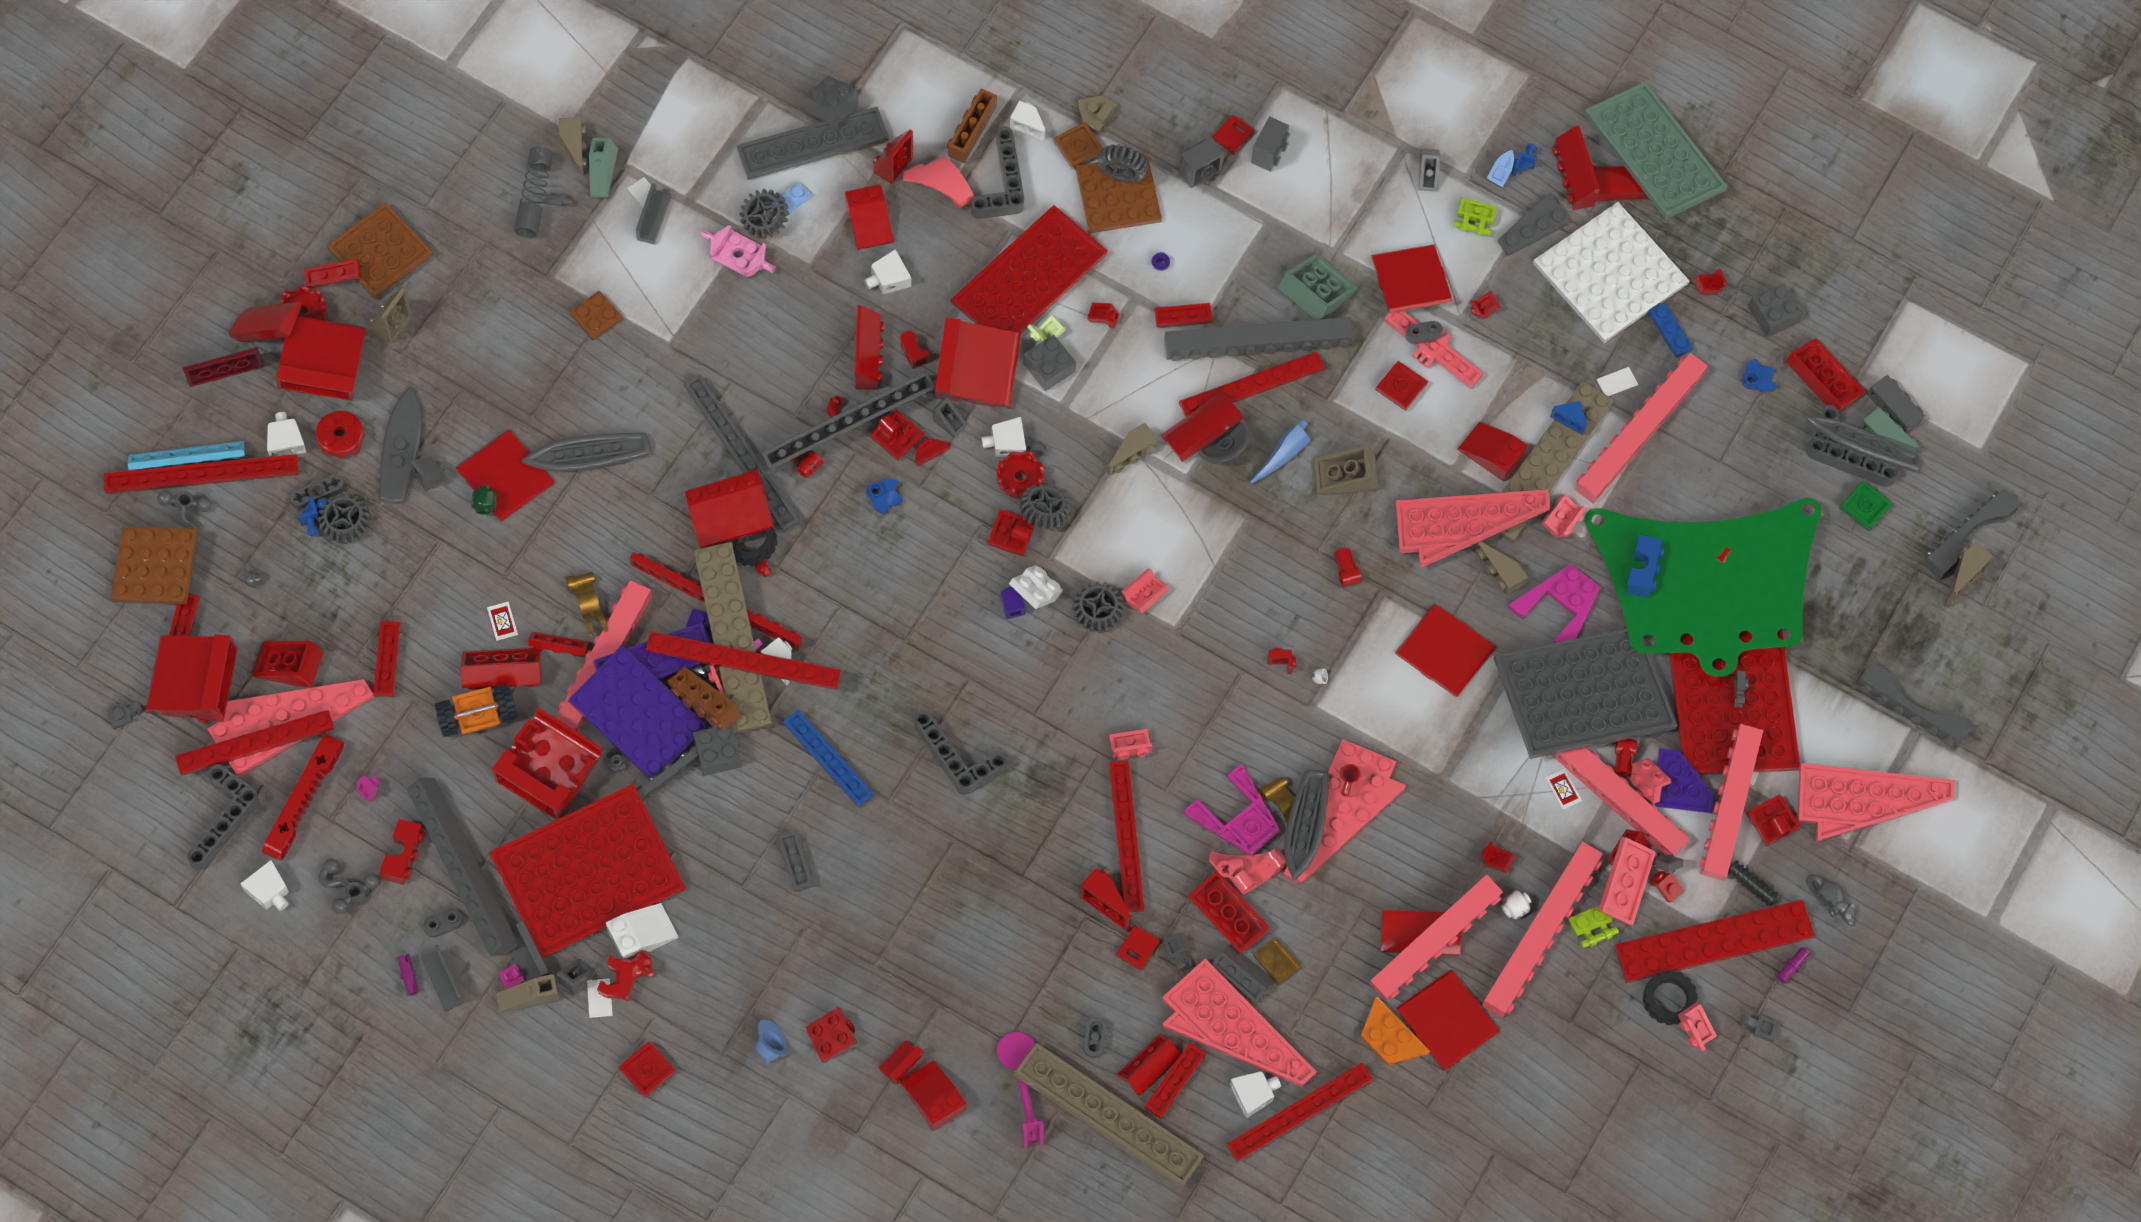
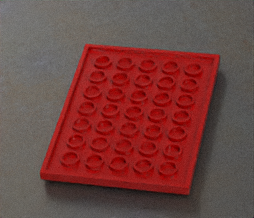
[1669,629,1800,775]
[489,783,686,959]

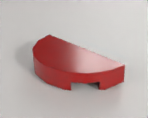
[915,438,950,466]

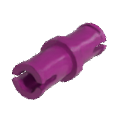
[1776,947,1811,984]
[397,954,419,996]

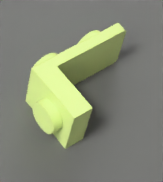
[1027,315,1066,342]

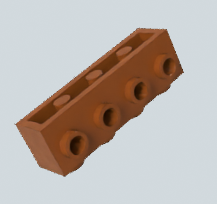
[946,88,997,164]
[668,667,740,731]

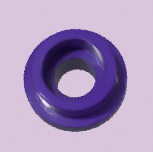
[1151,252,1170,271]

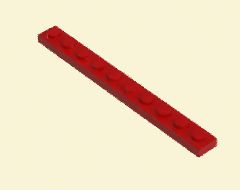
[104,454,299,494]
[629,552,802,651]
[646,631,841,690]

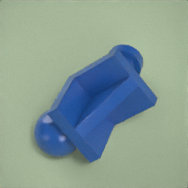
[1512,143,1537,176]
[298,496,329,537]

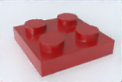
[1375,361,1428,411]
[618,1041,676,1098]

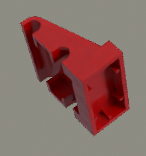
[276,316,366,401]
[935,317,1021,409]
[145,634,238,722]
[491,707,603,820]

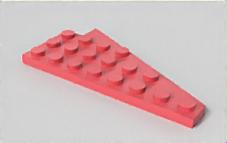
[1396,489,1550,567]
[207,679,374,777]
[1283,739,1406,884]
[1797,763,1955,842]
[1162,958,1317,1087]

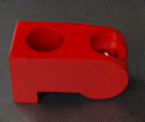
[900,331,930,369]

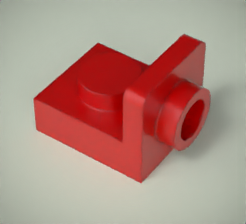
[1087,303,1119,328]

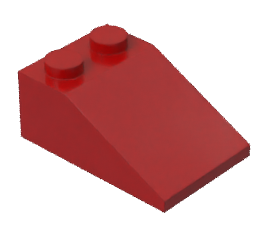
[873,129,913,184]
[845,184,894,250]
[1457,421,1528,482]
[252,641,323,686]
[1080,867,1132,932]
[900,1060,967,1132]

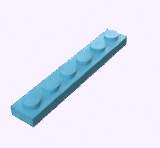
[127,441,245,470]

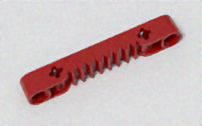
[262,734,345,861]

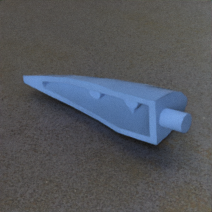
[1249,420,1311,484]

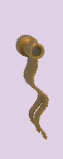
[565,572,608,636]
[1258,776,1295,822]

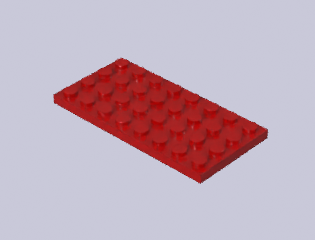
[951,205,1108,334]

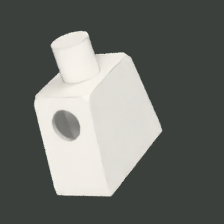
[864,250,911,294]
[267,412,306,457]
[981,417,1026,457]
[240,860,289,911]
[1230,1072,1281,1119]

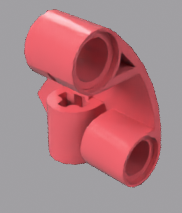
[903,156,974,208]
[1209,848,1287,895]

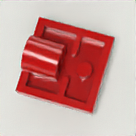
[870,409,924,461]
[987,509,1035,557]
[1746,794,1801,846]
[805,1007,857,1063]

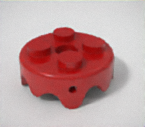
[280,286,327,320]
[315,411,365,459]
[997,450,1044,499]

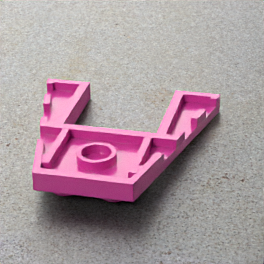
[1508,564,1601,643]
[1183,764,1280,856]

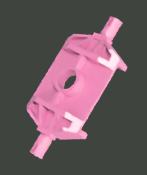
[700,225,776,277]

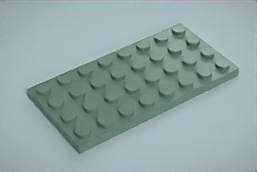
[1584,82,1727,219]

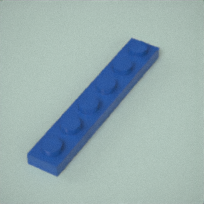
[783,710,874,808]

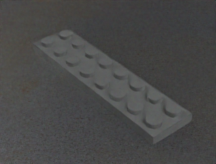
[737,106,889,180]

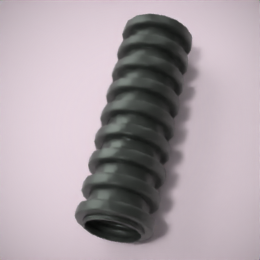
[1727,860,1778,906]

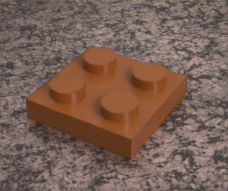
[1053,122,1103,169]
[569,290,623,341]

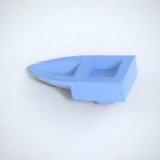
[1487,150,1514,187]

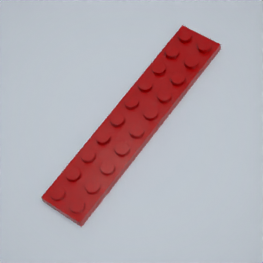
[1614,899,1815,983]

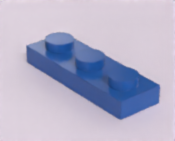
[1648,303,1693,358]

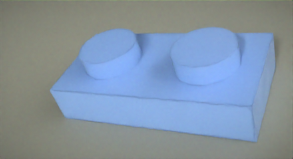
[770,182,811,217]

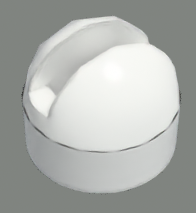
[1312,668,1328,684]

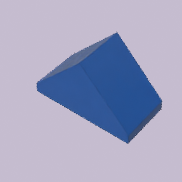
[1550,401,1587,435]

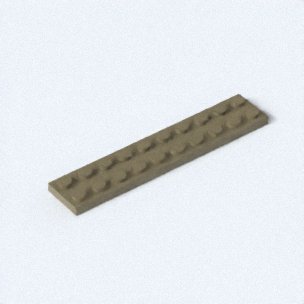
[1497,380,1614,543]
[694,542,772,734]
[1014,1043,1205,1188]

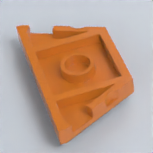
[1361,996,1431,1066]

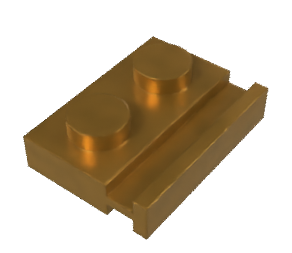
[1253,937,1301,986]

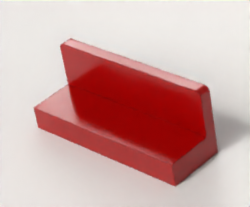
[1117,1033,1181,1096]

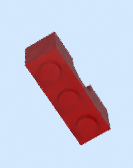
[379,818,425,885]

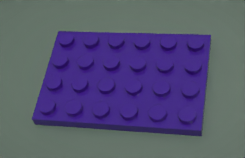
[568,645,706,779]

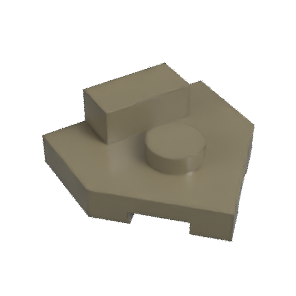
[1077,95,1118,134]

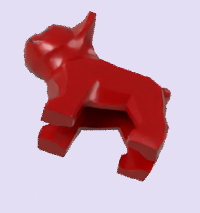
[597,951,656,1002]

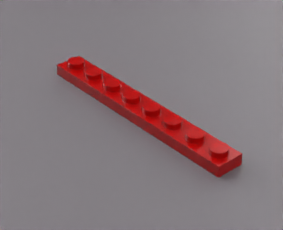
[1179,351,1325,417]
[175,710,335,776]
[1109,760,1145,913]
[1226,1063,1373,1163]

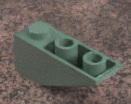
[589,138,618,198]
[1859,407,1919,453]

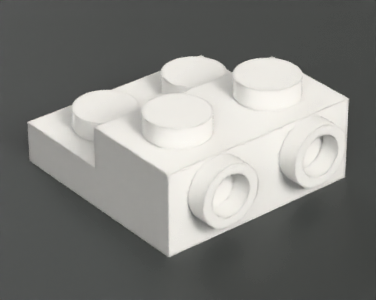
[1009,565,1063,609]

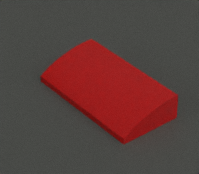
[1593,166,1649,201]
[229,302,302,342]
[1786,338,1866,413]
[1161,391,1244,462]
[1188,870,1271,954]
[1381,910,1461,956]

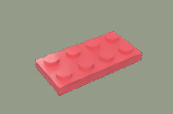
[1598,837,1656,926]

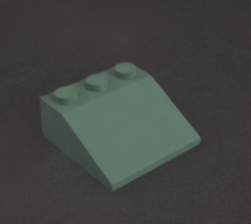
[1278,253,1358,320]

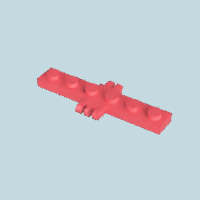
[1384,311,1483,389]

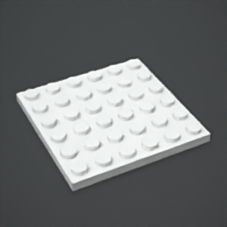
[1533,202,1690,343]

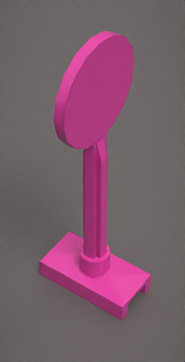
[997,1032,1044,1148]

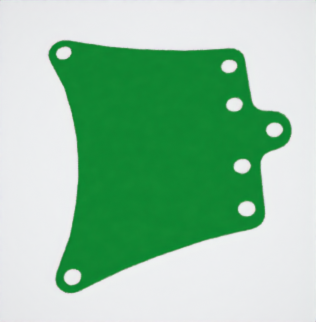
[1585,498,1822,677]

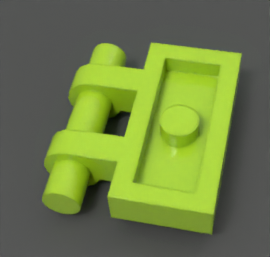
[1454,197,1497,236]
[1568,905,1619,949]

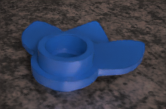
[1742,359,1777,392]
[866,479,903,514]

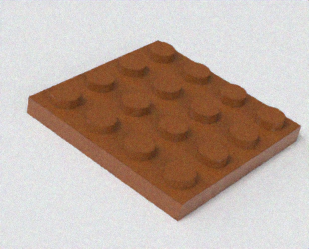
[1075,154,1162,234]
[327,202,433,299]
[111,527,199,604]

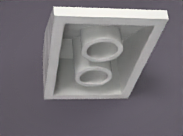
[606,903,679,960]

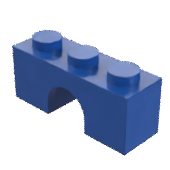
[1626,535,1665,598]

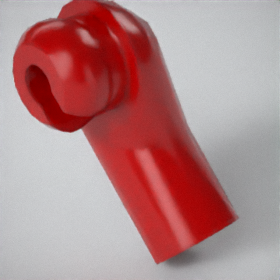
[826,395,842,418]
[755,554,772,577]

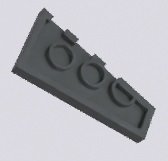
[1498,193,1570,256]

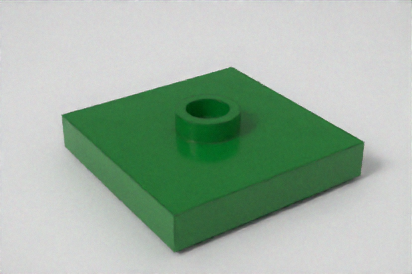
[1839,480,1893,531]

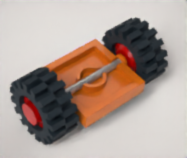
[434,684,518,737]

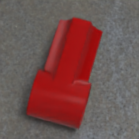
[1334,547,1362,587]
[1614,739,1637,778]

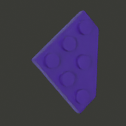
[1654,748,1714,814]

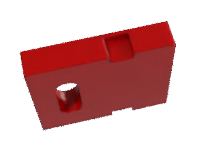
[1212,114,1254,155]
[1116,925,1160,971]

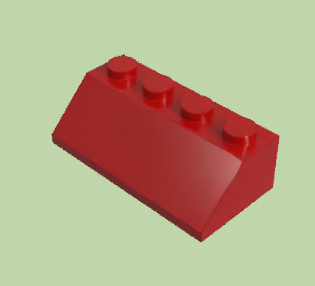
[1552,125,1600,210]
[855,305,884,390]
[460,648,542,690]

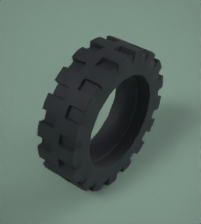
[726,528,778,566]
[1643,970,1698,1025]

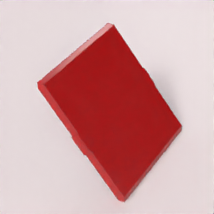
[1371,244,1453,313]
[455,429,554,521]
[1395,604,1496,697]
[1396,970,1499,1071]

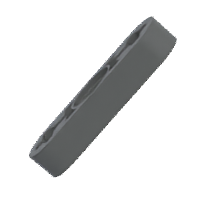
[290,475,345,509]

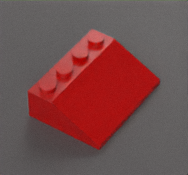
[685,469,774,549]

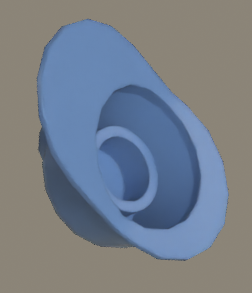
[756,1019,788,1063]

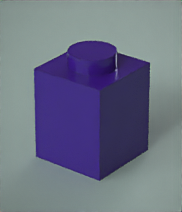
[1000,587,1025,619]

